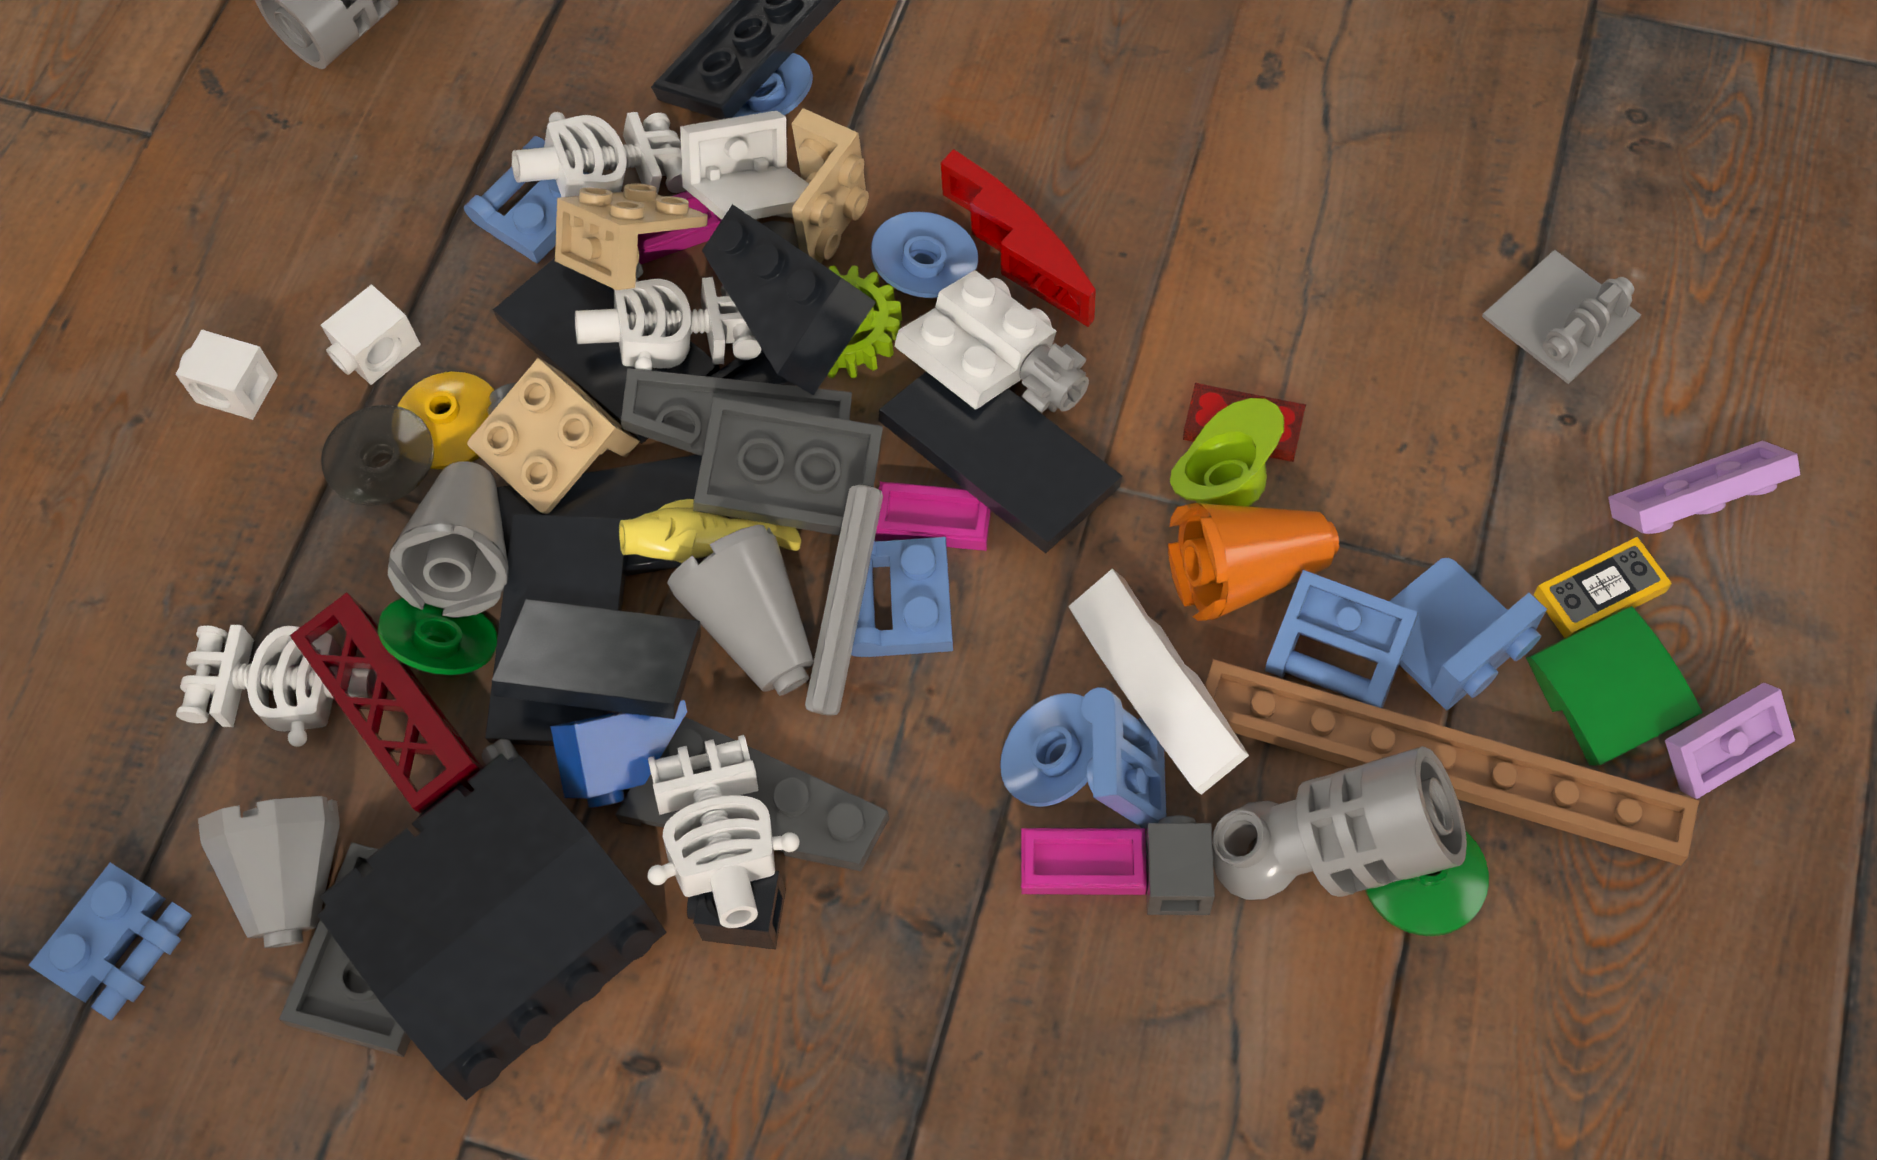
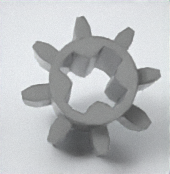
[1020,343,1089,413]

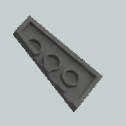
[621,368,852,456]
[615,717,889,871]

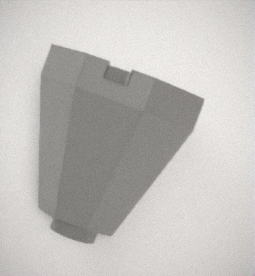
[198,796,340,948]

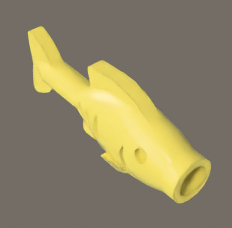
[619,499,801,563]

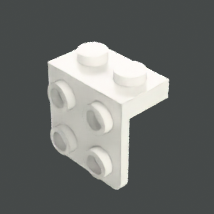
[680,111,809,220]

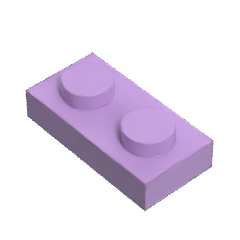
[1665,682,1795,799]

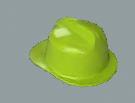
[1170,398,1284,506]

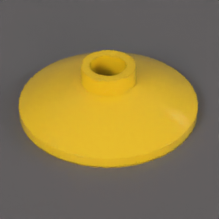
[393,372,494,469]

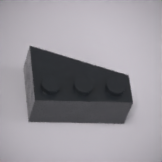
[702,204,876,395]

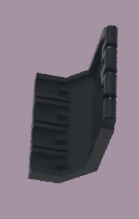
[317,753,667,1101]

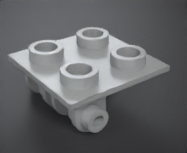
[1482,250,1641,384]

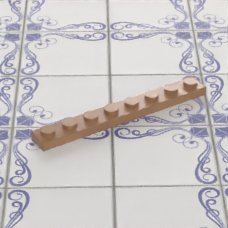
[1205,659,1699,866]

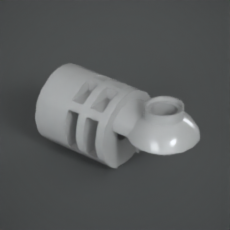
[255,0,398,69]
[1212,746,1467,900]

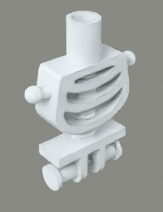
[512,112,686,197]
[575,277,762,371]
[176,625,377,747]
[648,735,800,928]

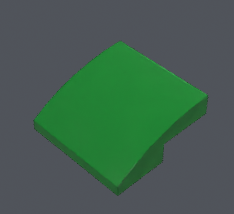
[1526,606,1703,766]

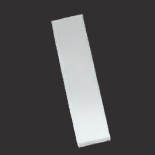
[1068,569,1249,795]

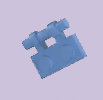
[28,862,192,1021]

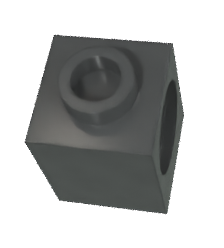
[1146,815,1215,915]

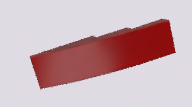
[941,149,1096,327]

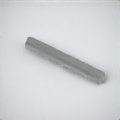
[805,485,883,716]

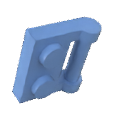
[464,136,589,264]
[851,537,953,657]
[1265,570,1419,708]
[1080,687,1166,829]

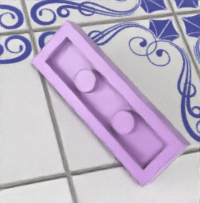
[1608,440,1800,534]

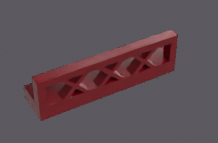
[289,592,483,814]

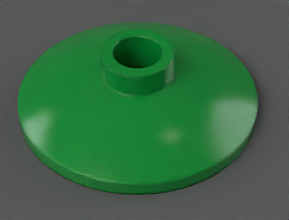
[378,598,497,675]
[1365,832,1489,936]

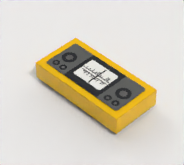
[1534,537,1672,638]

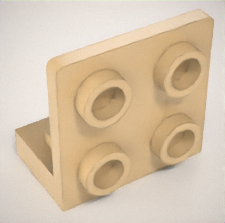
[792,108,869,263]
[555,184,708,290]
[468,358,640,514]

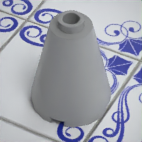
[388,461,509,618]
[667,525,814,696]

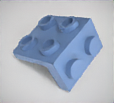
[1389,558,1547,711]

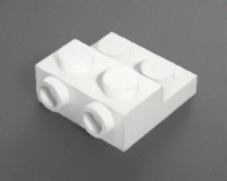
[894,270,1057,410]

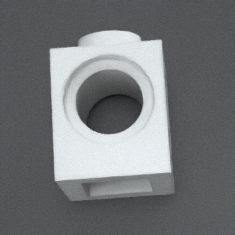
[321,284,421,385]
[176,330,278,420]

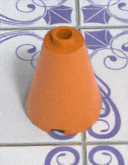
[1168,503,1339,621]

